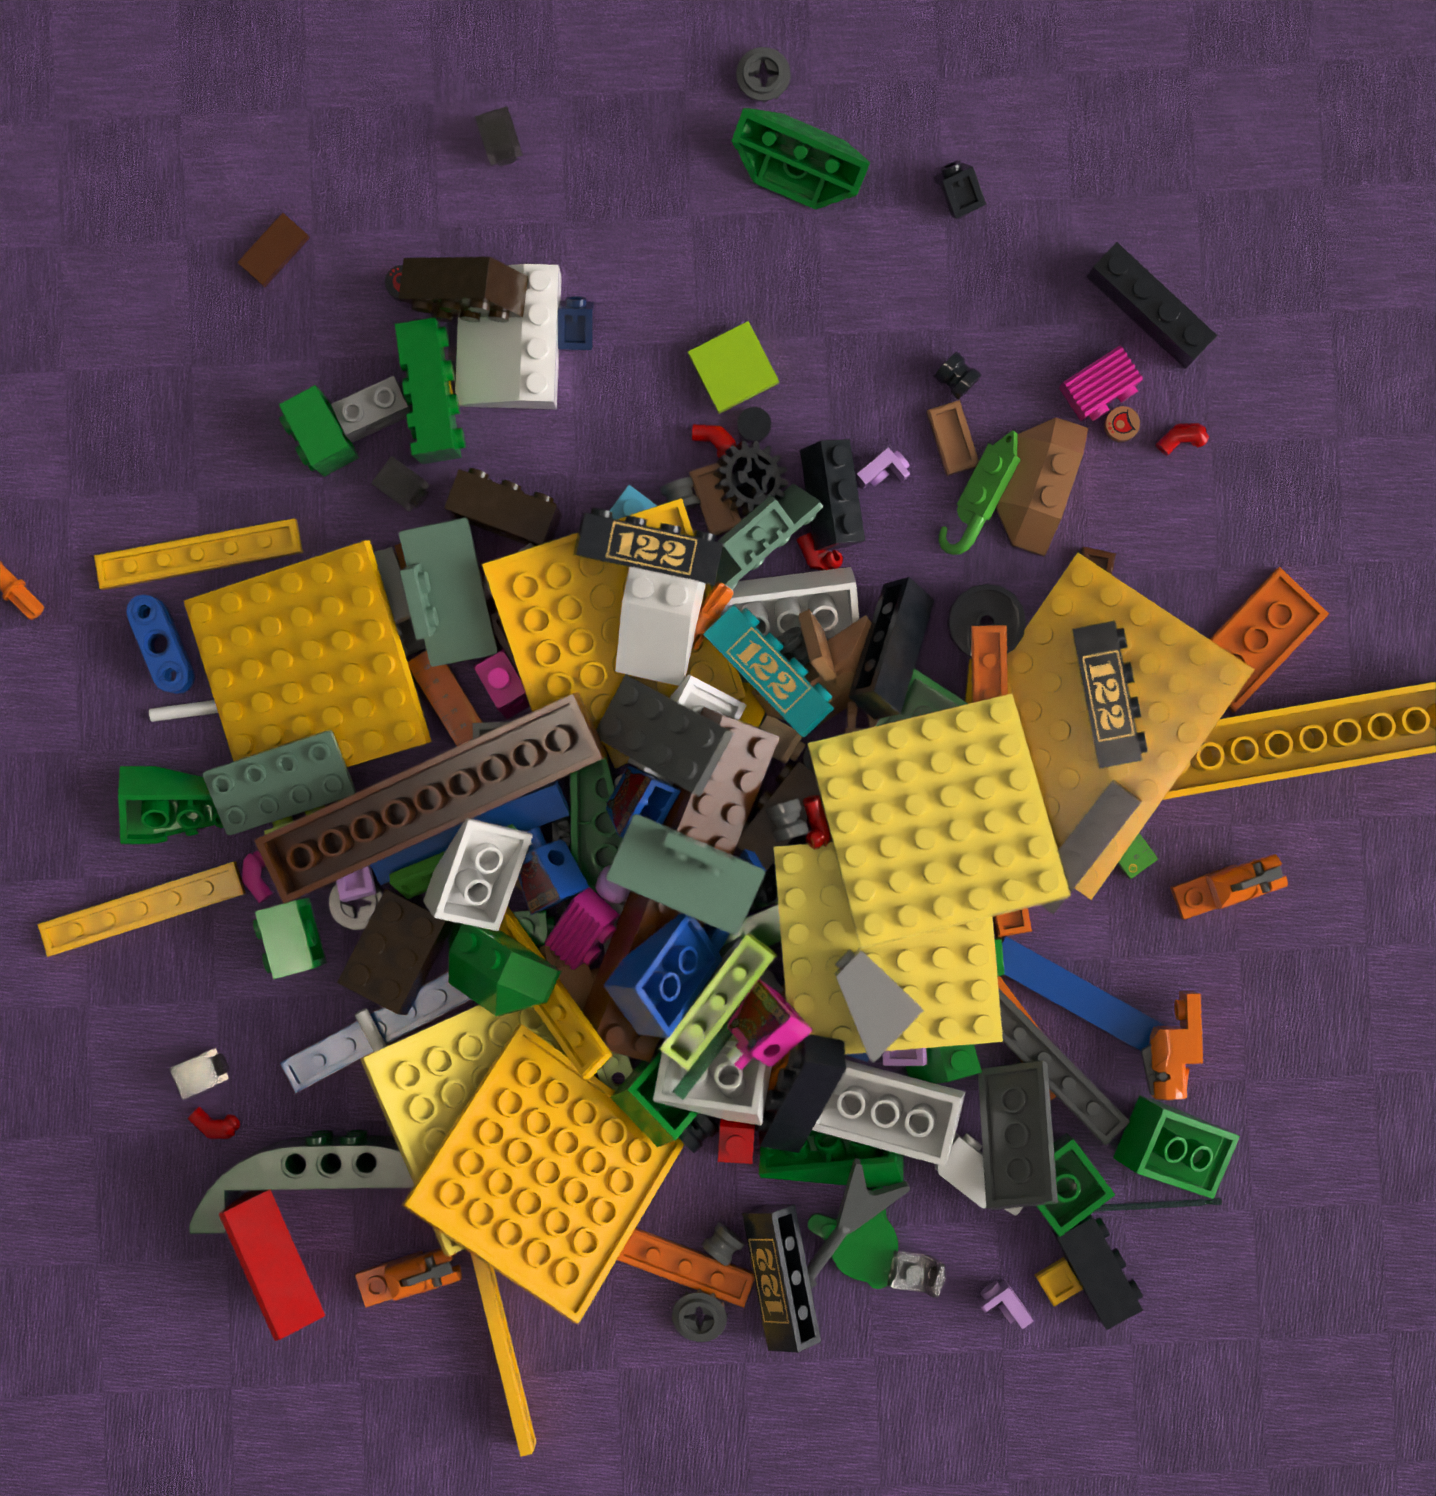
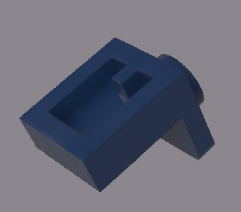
[558,296,594,350]

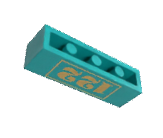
[703,605,834,738]

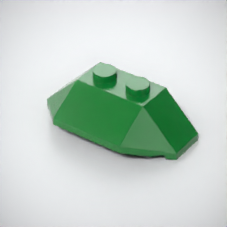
[731,107,871,210]
[448,922,562,1016]

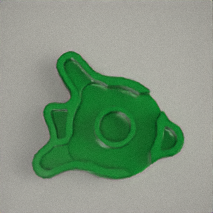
[807,1187,898,1289]

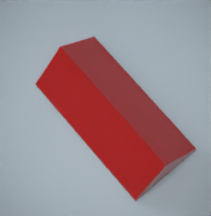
[219,1190,326,1341]

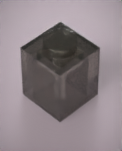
[475,106,523,166]
[371,456,429,512]
[169,1048,229,1100]

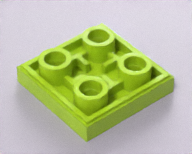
[688,321,779,414]

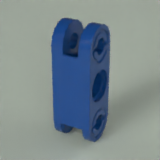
[126,594,195,694]

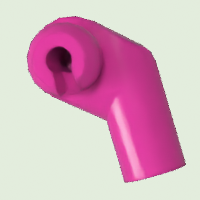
[242,850,273,904]

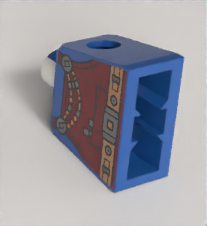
[606,765,681,838]
[518,827,589,915]

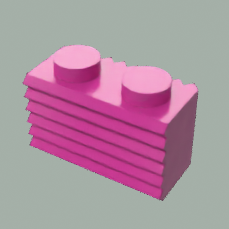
[1059,345,1143,421]
[545,887,620,970]

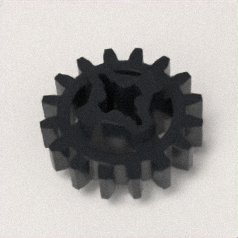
[713,440,788,516]

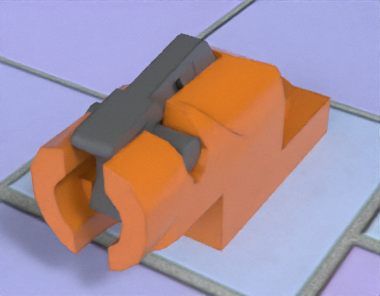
[1170,854,1288,920]
[1141,991,1203,1100]
[355,1248,462,1308]

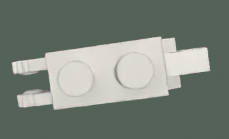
[935,1133,1023,1216]

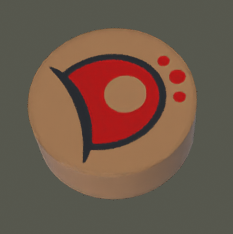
[1104,406,1140,442]

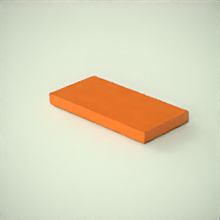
[1209,567,1329,713]

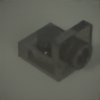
[887,1251,946,1298]

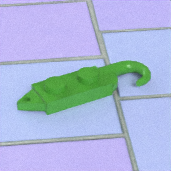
[938,430,1021,555]

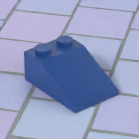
[603,912,723,1038]

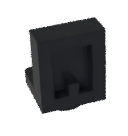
[933,161,987,219]

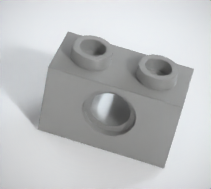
[331,376,412,443]

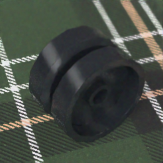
[947,584,1026,657]

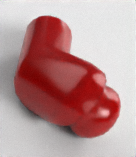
[187,1106,241,1139]

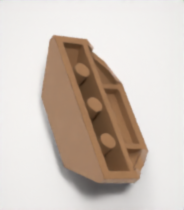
[996,417,1088,557]
[751,615,871,727]

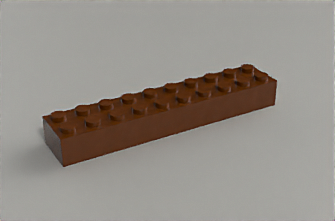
[254,692,608,904]
[582,706,780,1062]

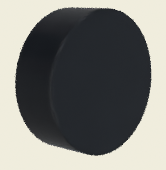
[737,407,771,443]

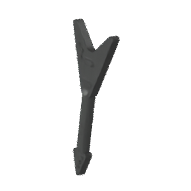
[807,1159,910,1289]

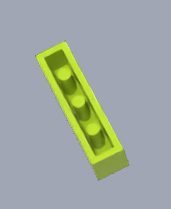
[660,933,777,1071]

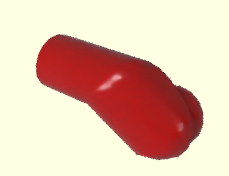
[1155,423,1209,456]
[692,424,737,458]
[796,532,843,571]
[803,795,831,849]

